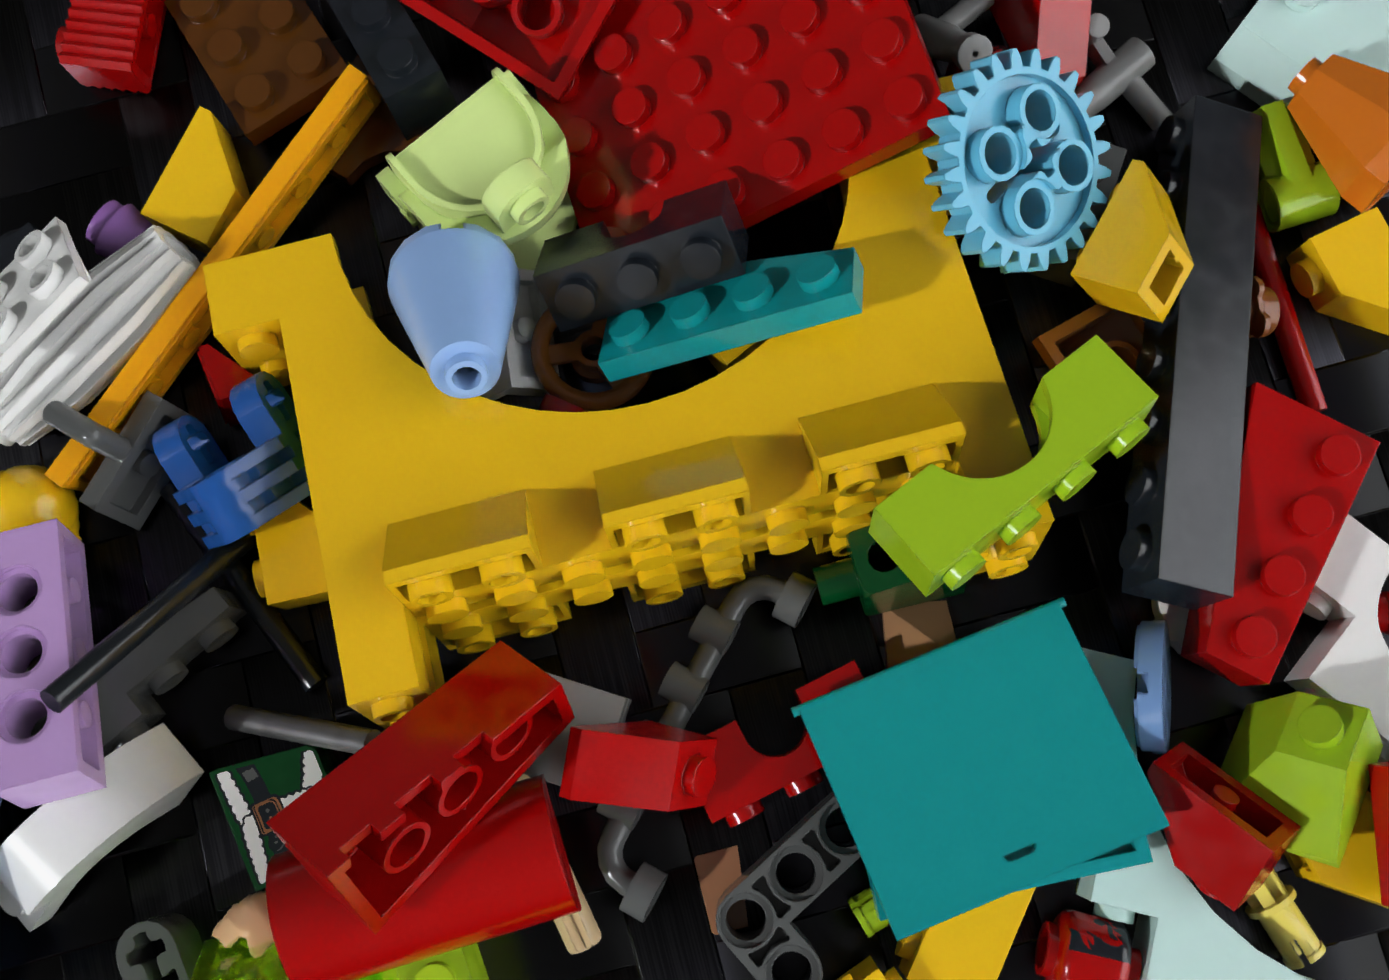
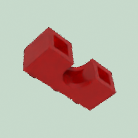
[704,660,863,828]

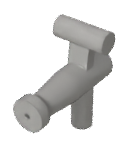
[914,0,995,71]
[1074,13,1173,131]

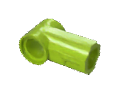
[1251,100,1340,233]

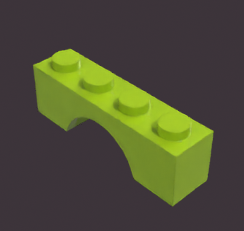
[868,334,1159,597]

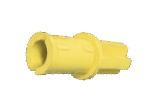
[1245,869,1326,970]

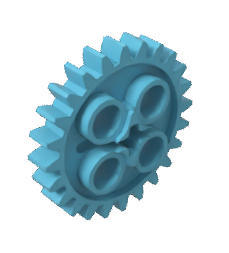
[923,48,1111,274]

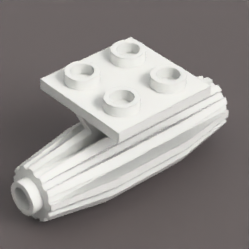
[0,216,201,447]

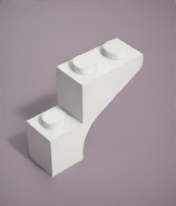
[1284,514,1389,763]

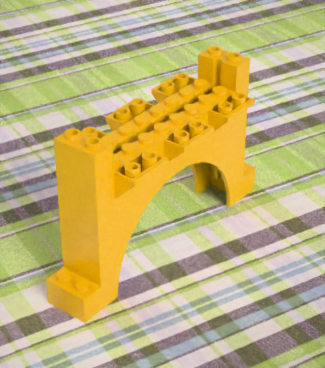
[203,75,1055,729]

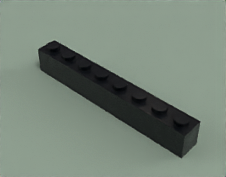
[1119,95,1263,610]

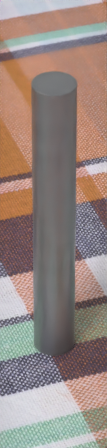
[224,704,381,754]

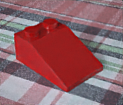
[399,0,617,101]

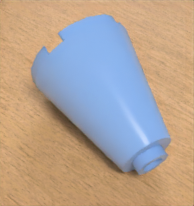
[387,223,520,399]

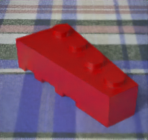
[1180,382,1381,686]
[266,640,575,935]

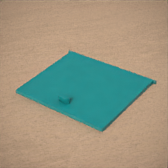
[791,597,1170,941]

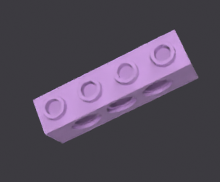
[0,518,107,809]

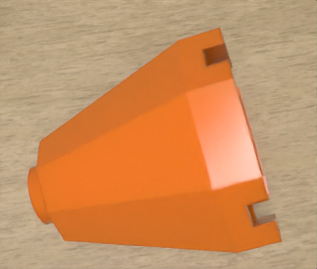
[1287,54,1389,213]

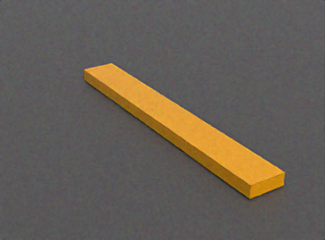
[44,63,382,492]

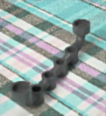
[596,571,817,923]

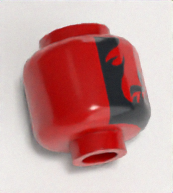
[1035,909,1142,980]

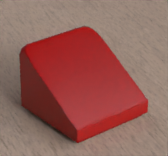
[197,344,253,427]

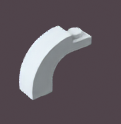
[0,723,204,932]

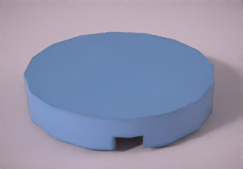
[1134,620,1171,755]

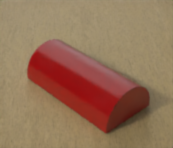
[266,774,582,980]

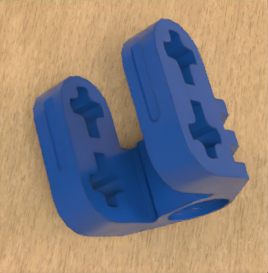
[152,371,310,549]

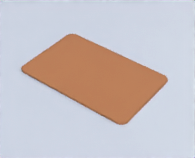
[694,845,748,935]

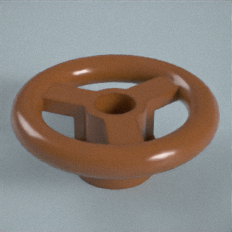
[531,308,653,411]

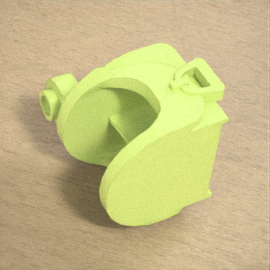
[375,67,578,270]

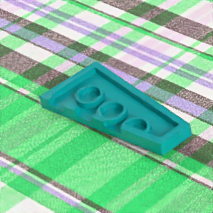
[598,247,864,382]

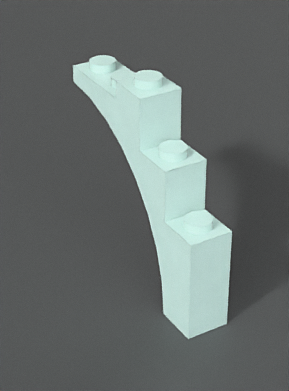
[1074,647,1314,980]

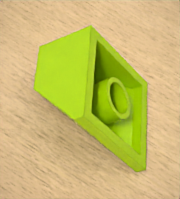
[1221,691,1383,868]

